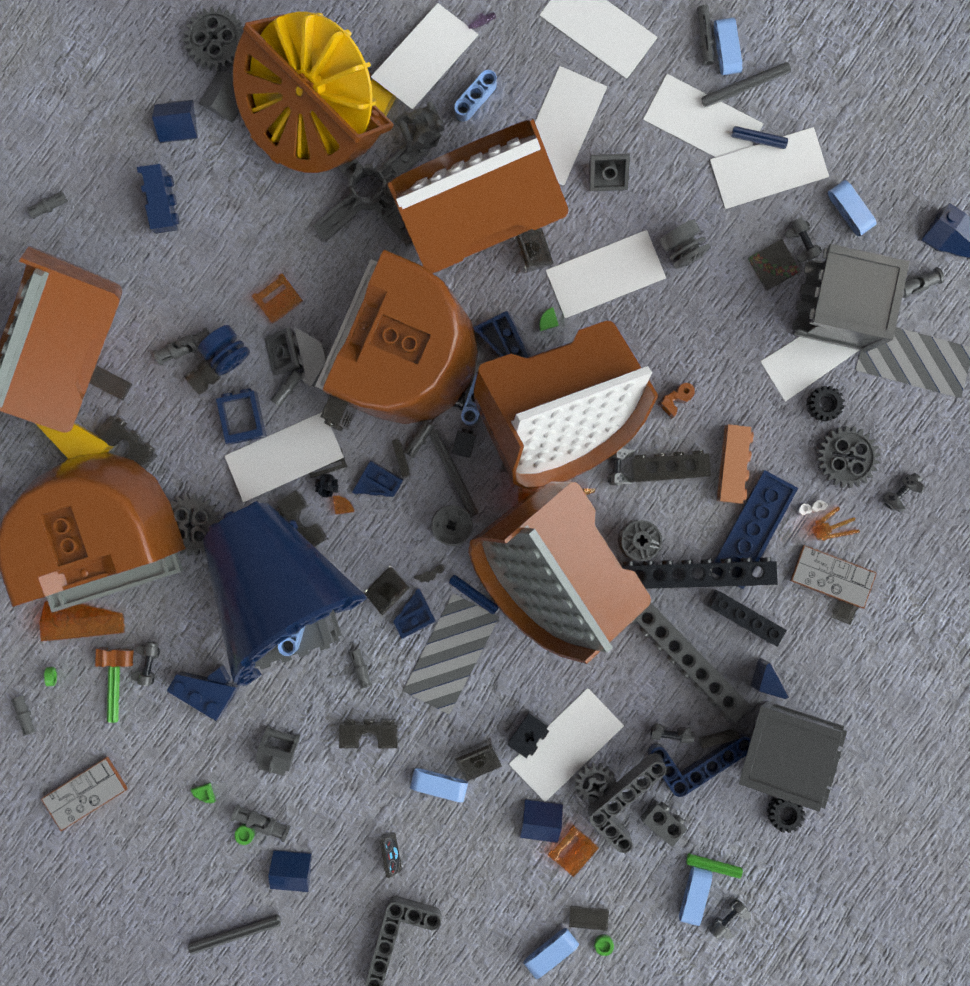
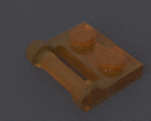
[252,273,303,324]
[548,825,599,877]

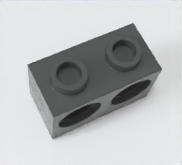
[640,800,687,847]

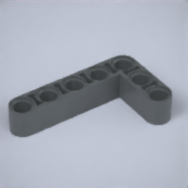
[588,753,666,853]
[365,896,442,986]

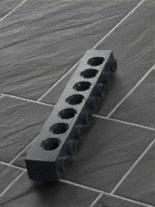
[621,557,778,589]

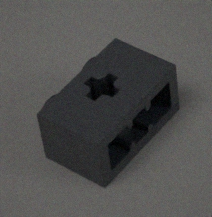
[507,711,549,758]

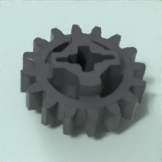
[574,762,616,804]

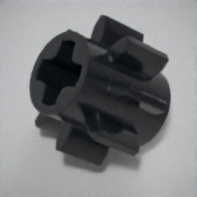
[315,474,339,498]

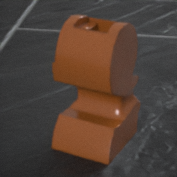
[659,383,695,419]
[95,647,134,667]

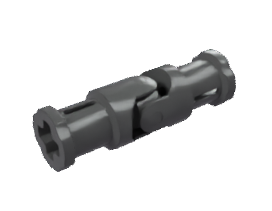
[902,267,945,298]
[153,327,210,366]
[230,804,291,842]

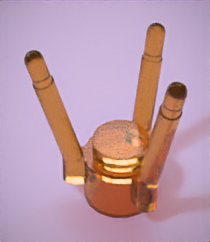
[812,507,860,541]

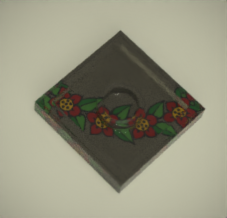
[748,239,801,291]

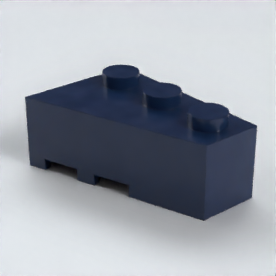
[137,164,180,234]
[167,671,240,721]

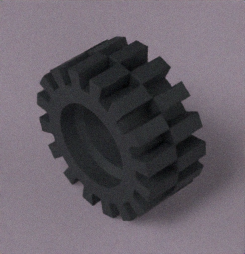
[806,386,845,421]
[767,798,805,833]

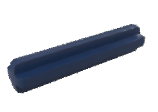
[731,126,788,149]
[449,575,499,614]

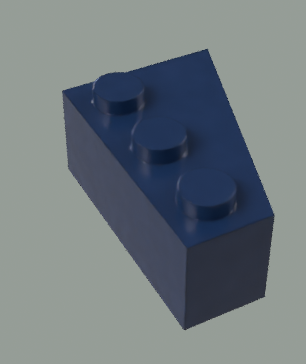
[473,311,531,358]

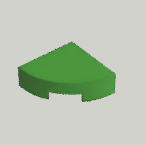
[539,307,559,332]
[191,783,216,803]

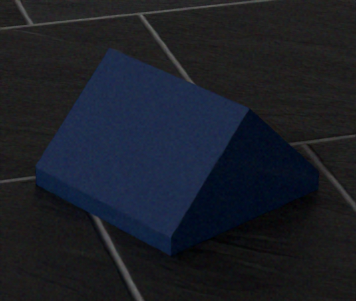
[152,100,198,143]
[750,658,789,699]
[520,799,563,843]
[268,850,312,892]

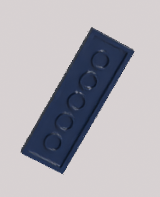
[712,470,798,589]

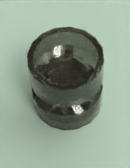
[184,359,221,395]

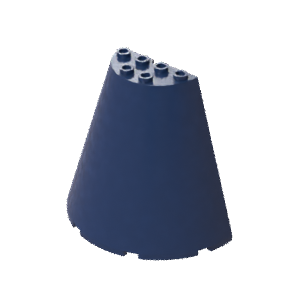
[203,501,367,686]

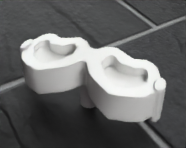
[797,500,828,516]

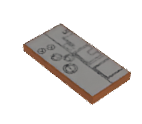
[790,545,877,609]
[41,757,128,831]

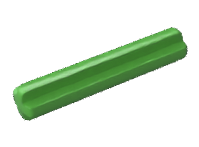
[107,666,120,723]
[686,854,743,879]

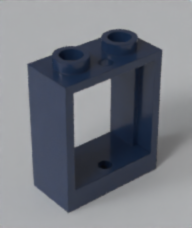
[216,388,267,445]

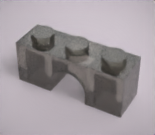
[95,416,158,469]
[277,490,329,547]
[339,719,399,748]

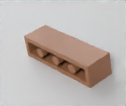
[716,424,754,504]

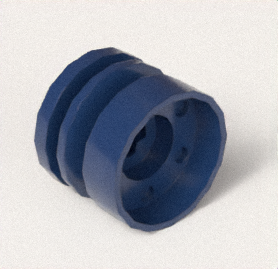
[197,325,250,376]

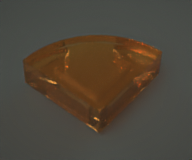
[333,496,355,515]

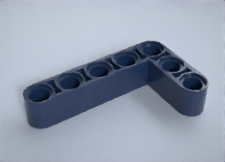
[648,734,751,797]

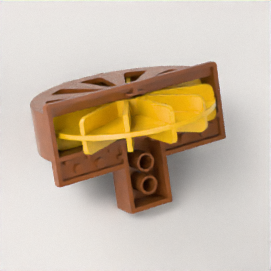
[233,11,394,173]

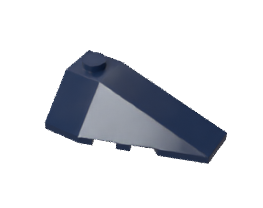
[921,203,970,258]

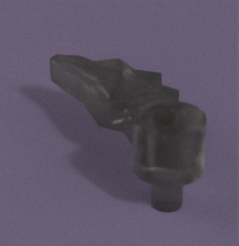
[414,564,445,583]

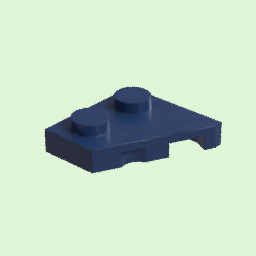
[352,460,404,497]
[393,588,437,639]

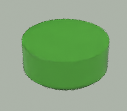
[44,667,57,687]
[234,824,255,845]
[594,934,614,956]

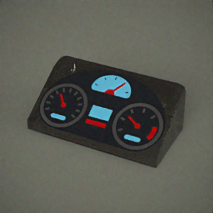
[379,832,402,878]

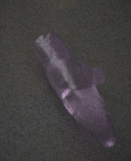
[468,12,496,29]

